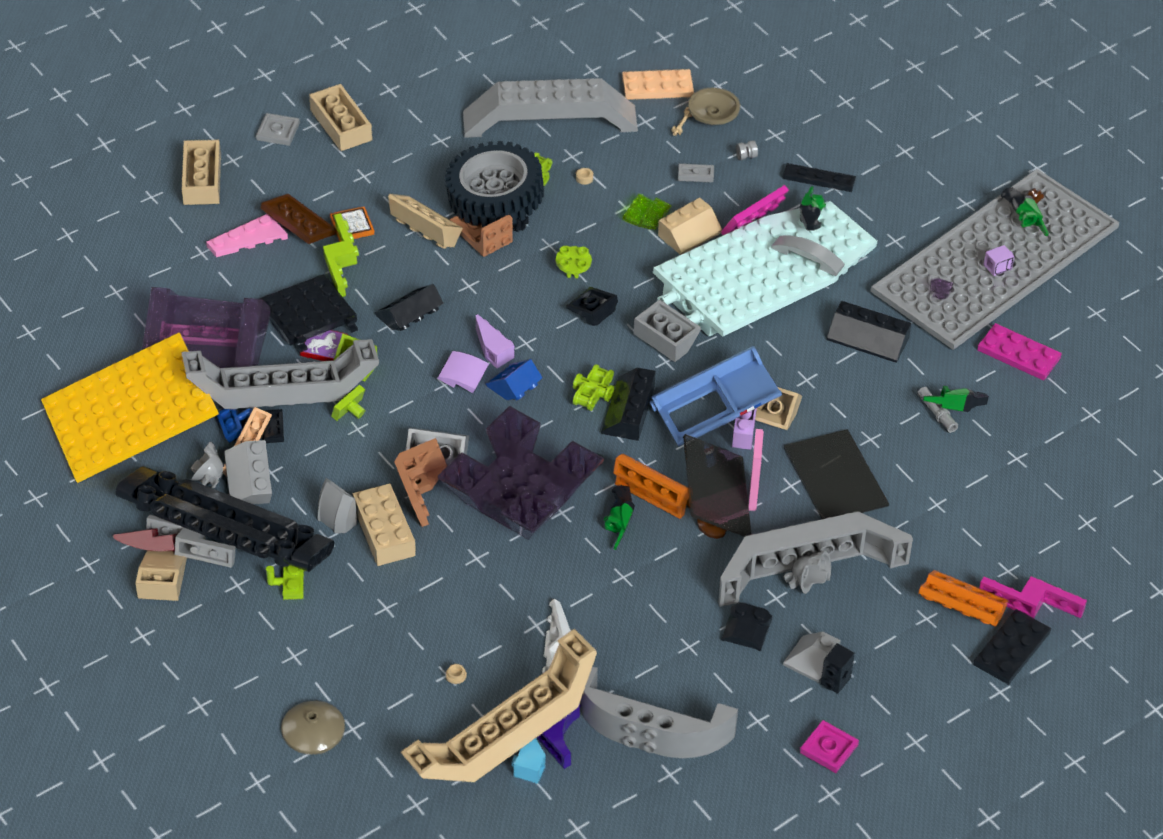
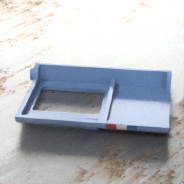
[649,346,782,447]

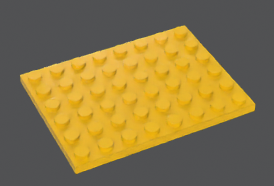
[41,332,219,483]

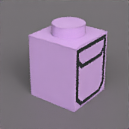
[984,245,1014,276]

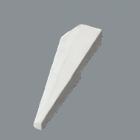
[542,599,571,673]

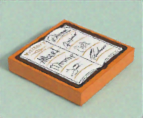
[330,207,374,242]

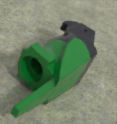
[800,186,826,230]
[1001,187,1049,237]
[923,386,989,412]
[604,485,635,550]

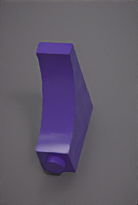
[536,703,581,769]

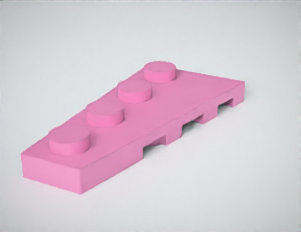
[206,214,288,257]

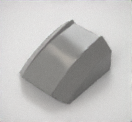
[318,478,357,534]

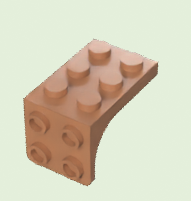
[449,215,513,257]

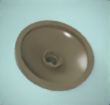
[688,88,740,125]
[281,701,345,754]

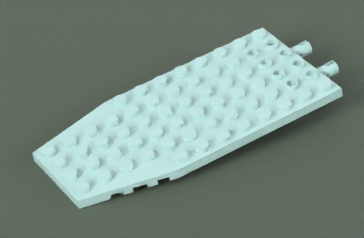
[653,201,877,337]

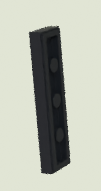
[783,163,856,192]

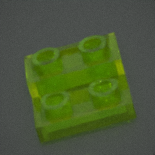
[622,193,672,230]

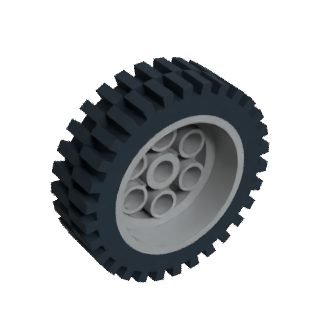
[445,141,544,227]

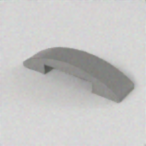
[771,235,844,276]

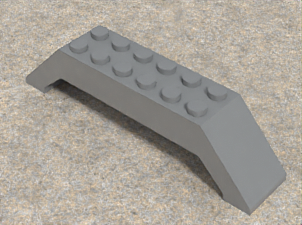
[463,78,638,137]
[182,339,379,409]
[718,512,913,607]

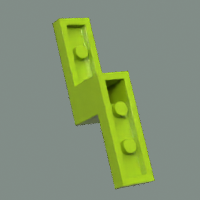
[323,213,359,297]

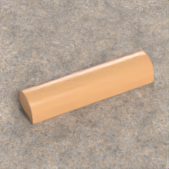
[223,407,272,476]

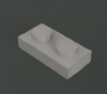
[678,164,714,182]

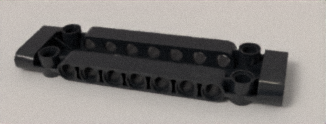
[115,466,335,572]

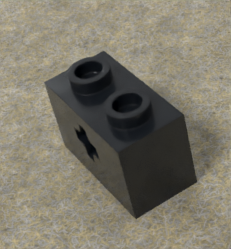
[821,643,855,694]

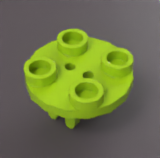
[555,246,592,278]

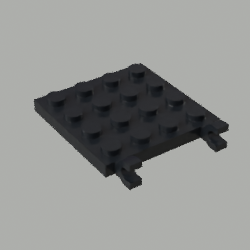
[258,274,358,352]

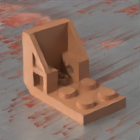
[395,438,448,527]

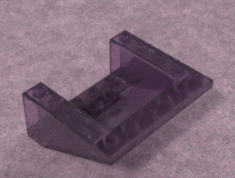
[142,287,271,368]

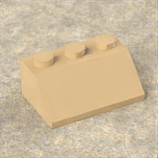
[658,198,722,255]
[755,387,802,430]

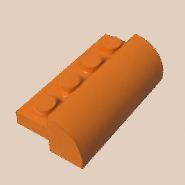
[613,454,692,519]
[918,570,1009,626]

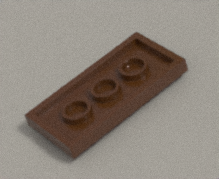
[261,194,336,244]

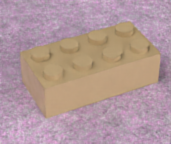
[309,84,372,151]
[182,140,221,205]
[352,484,416,566]

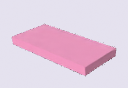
[748,429,764,511]

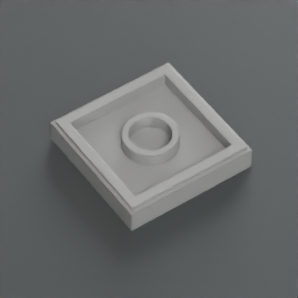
[256,113,300,146]

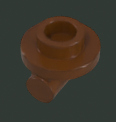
[1026,188,1044,204]

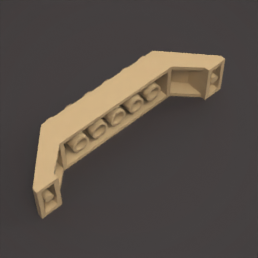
[401,629,597,782]

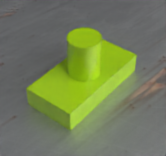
[331,385,366,421]

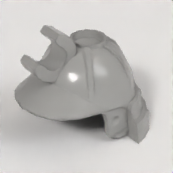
[190,442,223,488]
[784,551,831,594]

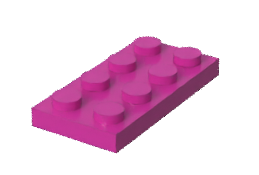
[720,185,789,235]
[977,323,1062,381]

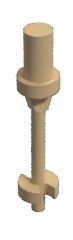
[672,107,692,136]

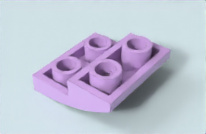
[437,351,489,393]

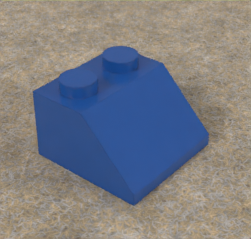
[486,359,542,400]

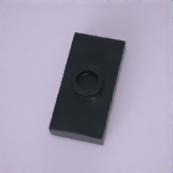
[263,409,284,443]

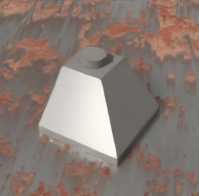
[783,632,841,683]

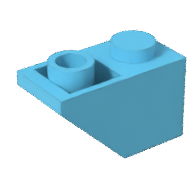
[511,738,545,784]

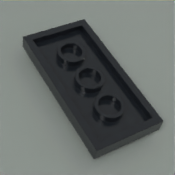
[973,609,1051,685]

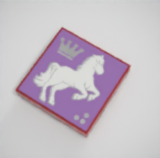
[300,330,348,361]

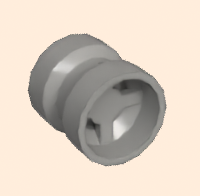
[736,140,758,160]

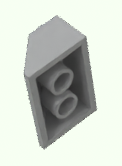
[634,299,701,362]
[406,427,469,475]
[224,440,272,504]

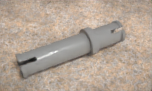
[917,387,958,433]

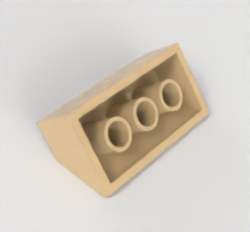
[388,194,463,249]

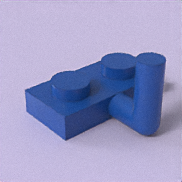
[217,408,252,443]

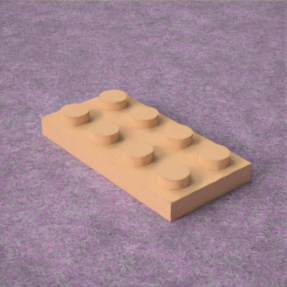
[622,69,694,100]

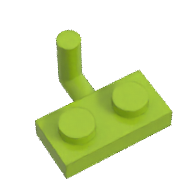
[266,565,304,600]

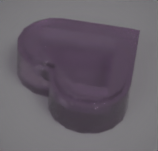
[930,278,953,299]

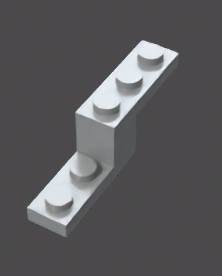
[146,515,236,568]

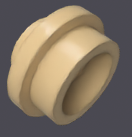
[446,664,467,684]

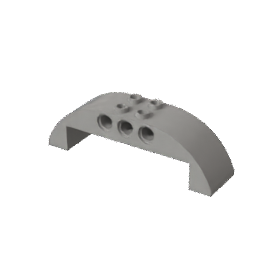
[580,666,738,758]

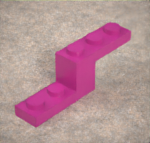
[980,576,1087,618]

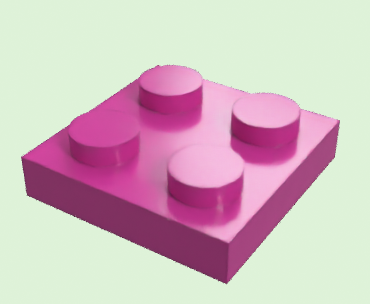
[800,720,859,773]

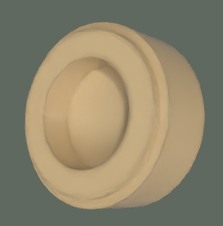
[576,168,593,185]

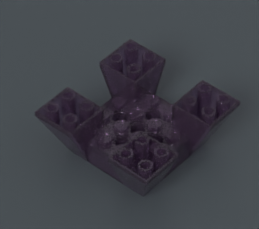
[438,406,604,540]

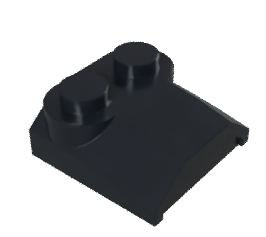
[566,287,618,326]
[721,603,772,651]

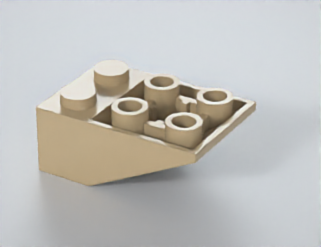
[136,550,187,601]

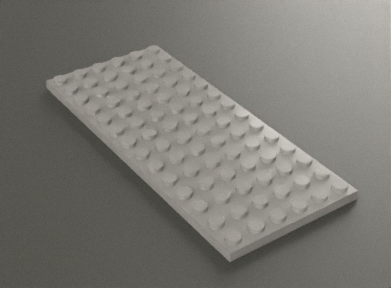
[871,169,1119,350]

